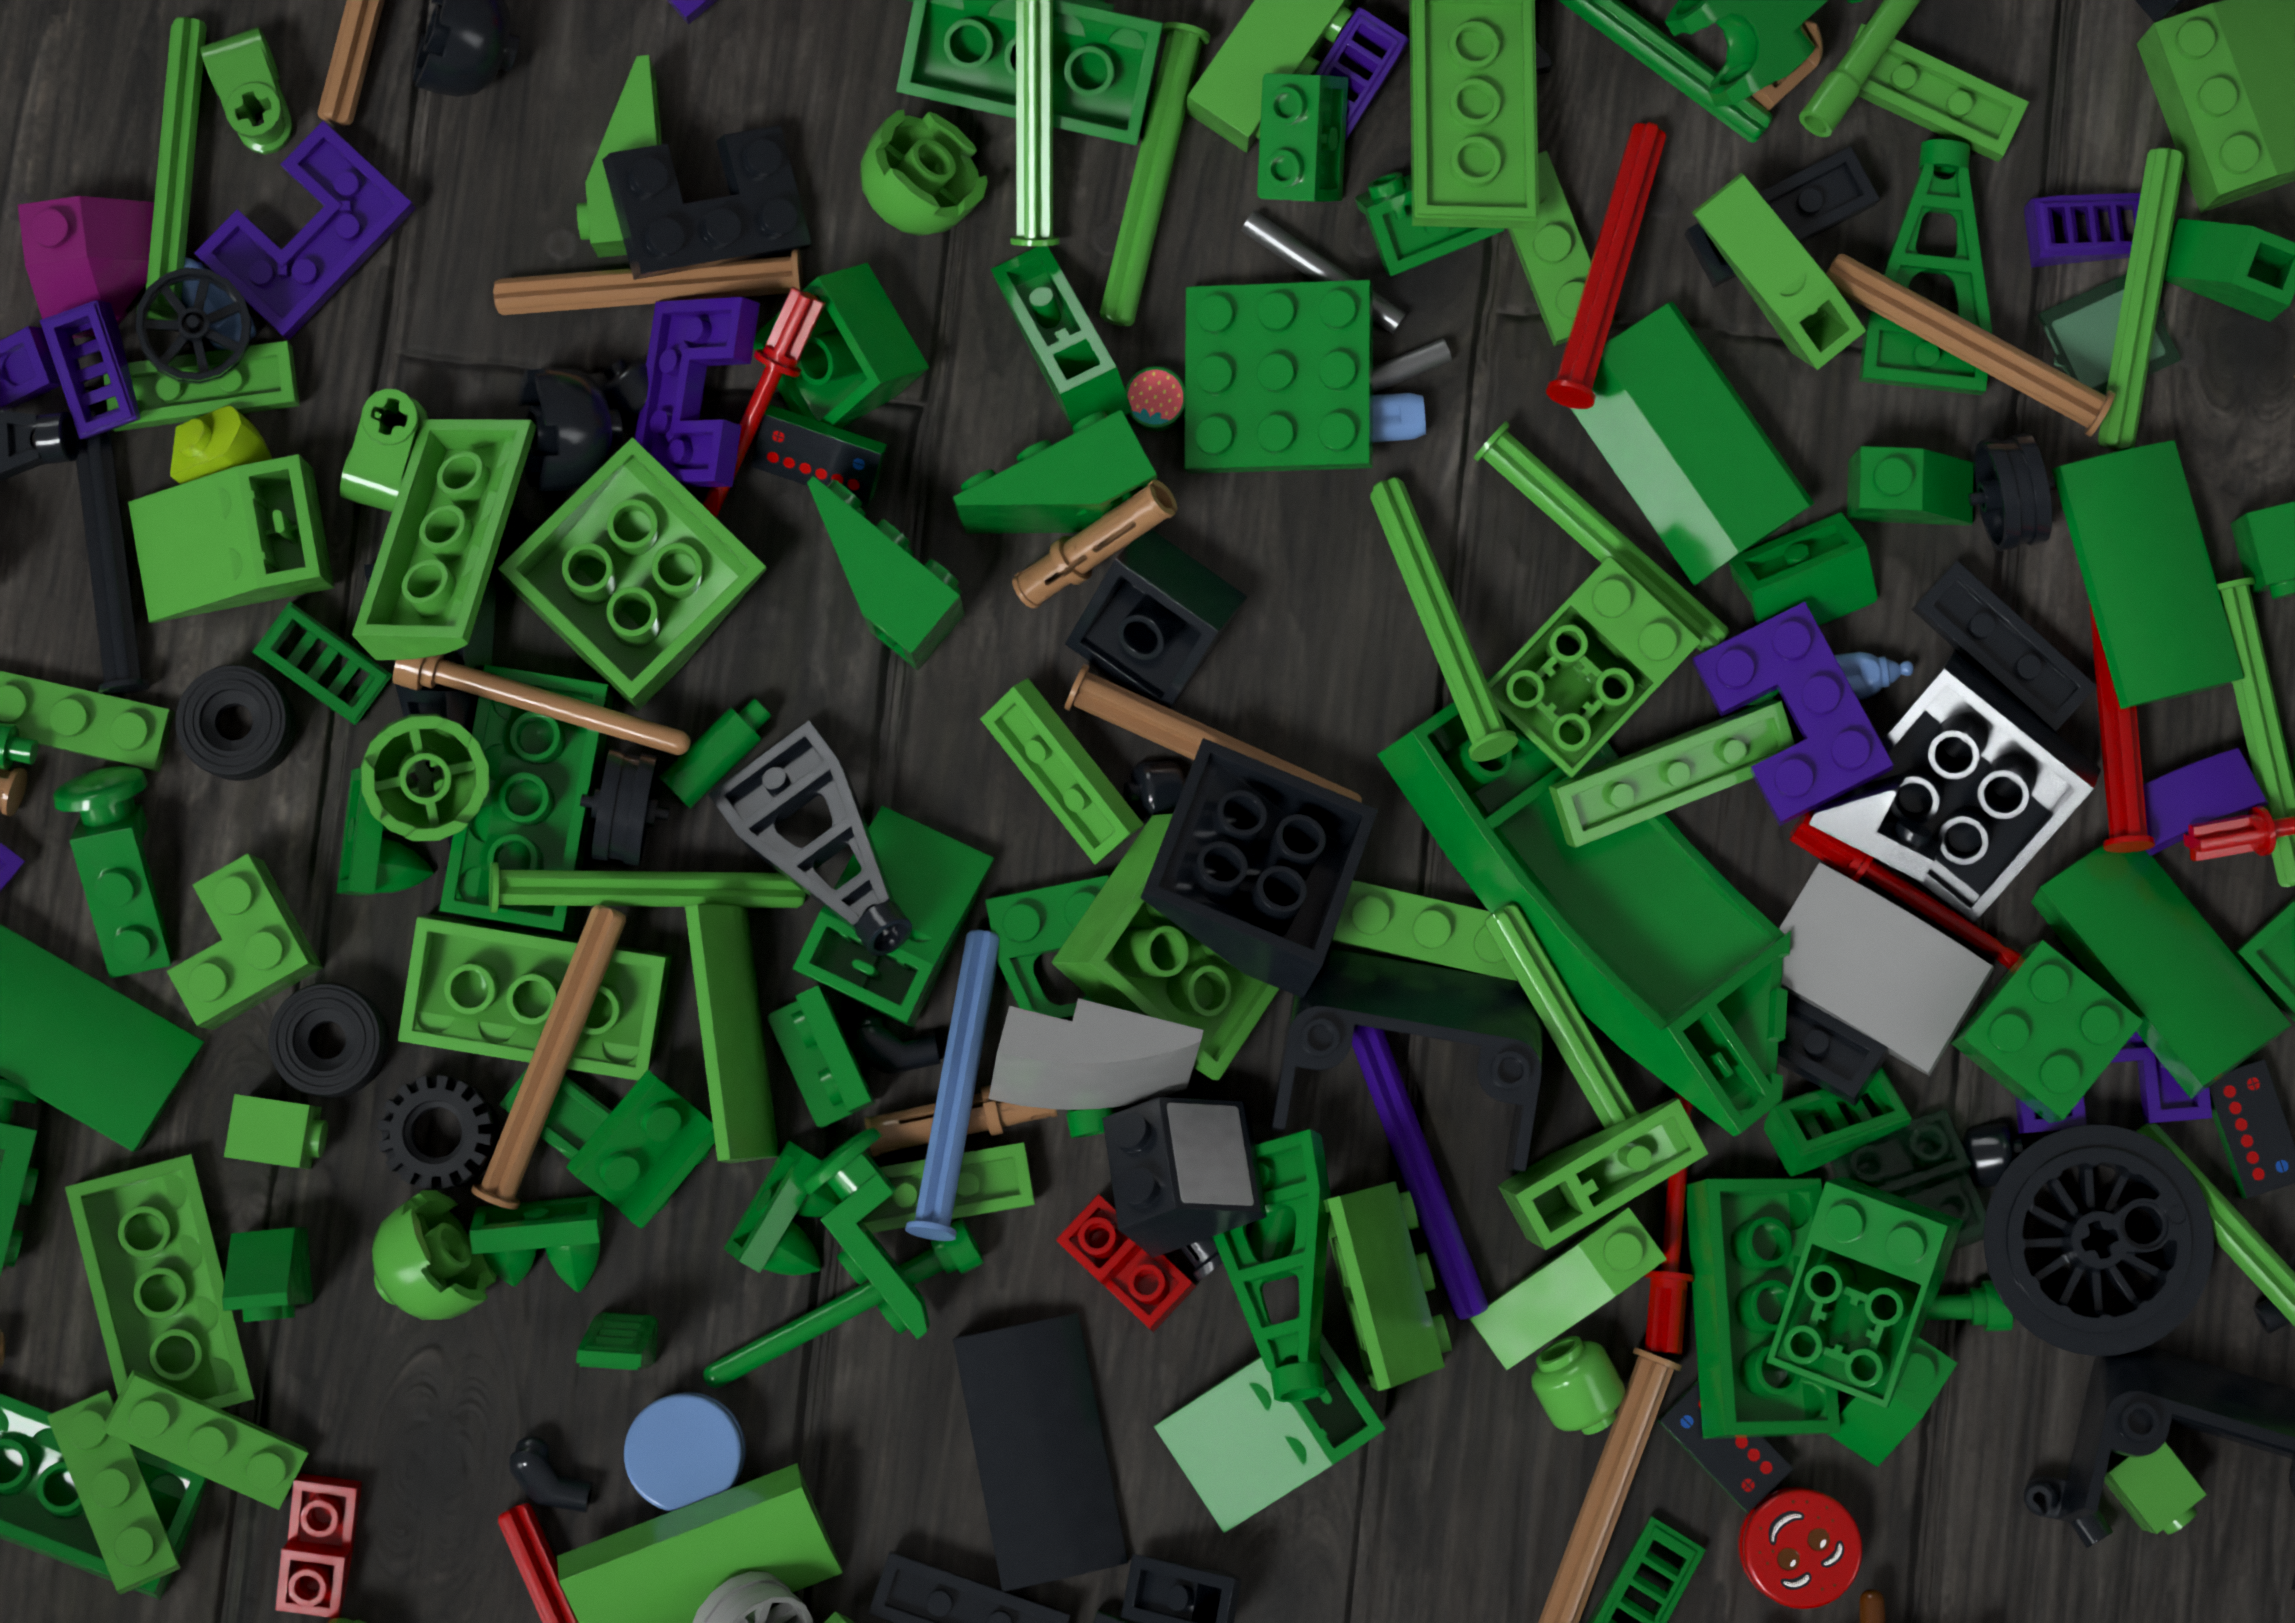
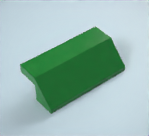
[1570,301,1815,586]

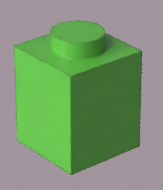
[224,1094,328,1169]
[2104,1442,2207,1535]

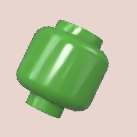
[1531,1336,1626,1435]

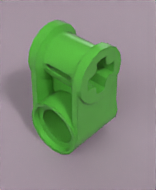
[200,26,294,155]
[340,389,429,512]

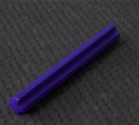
[1352,1025,1488,1320]

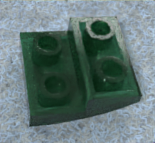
[1830,1109,1986,1250]

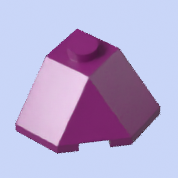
[18,196,154,339]

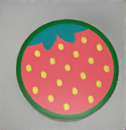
[1125,367,1185,432]

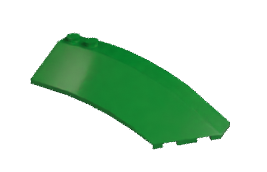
[1377,668,1791,1137]

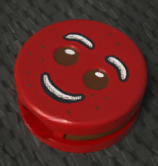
[1738,1487,1862,1609]

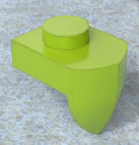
[170,405,272,484]

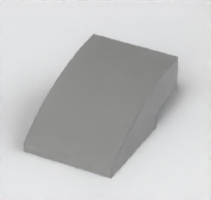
[1779,862,1994,1076]
[989,998,1204,1110]

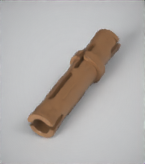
[1012,480,1177,608]
[865,1085,1058,1157]

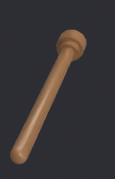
[393,654,690,755]

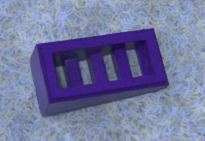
[1315,7,1409,143]
[2024,193,2141,268]
[40,300,141,439]

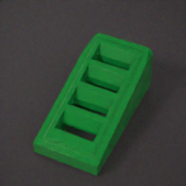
[251,601,392,725]
[1764,1067,1912,1177]
[576,1312,659,1370]
[1586,1515,1706,1623]

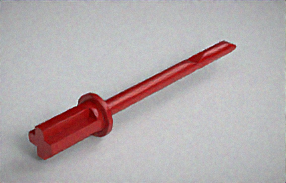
[702,287,826,518]
[2183,806,2295,862]
[1789,810,2021,969]
[1644,1091,1694,1355]

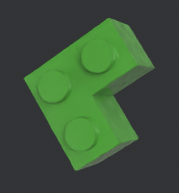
[167,853,323,1030]

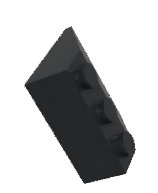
[1863,651,2101,924]
[1140,738,1378,998]

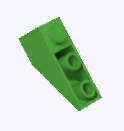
[1692,173,1866,370]

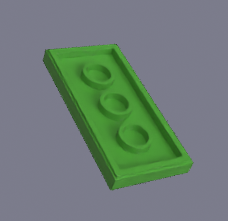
[1409,0,1539,229]

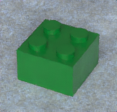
[1950,940,2144,1123]

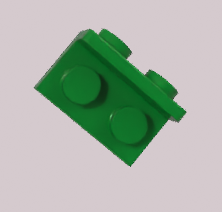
[1257,73,1348,202]
[1355,172,1504,276]
[768,985,876,1128]
[566,1070,715,1228]

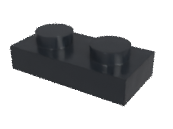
[1777,992,1888,1106]

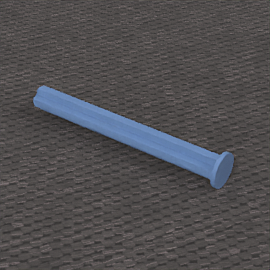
[905,930,1000,1241]

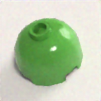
[860,109,988,236]
[361,714,489,841]
[372,1190,496,1320]

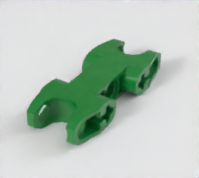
[1665,0,1863,107]

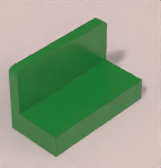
[1729,512,1878,626]

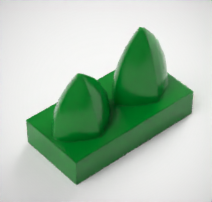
[336,767,434,896]
[723,1140,841,1276]
[469,1195,605,1293]

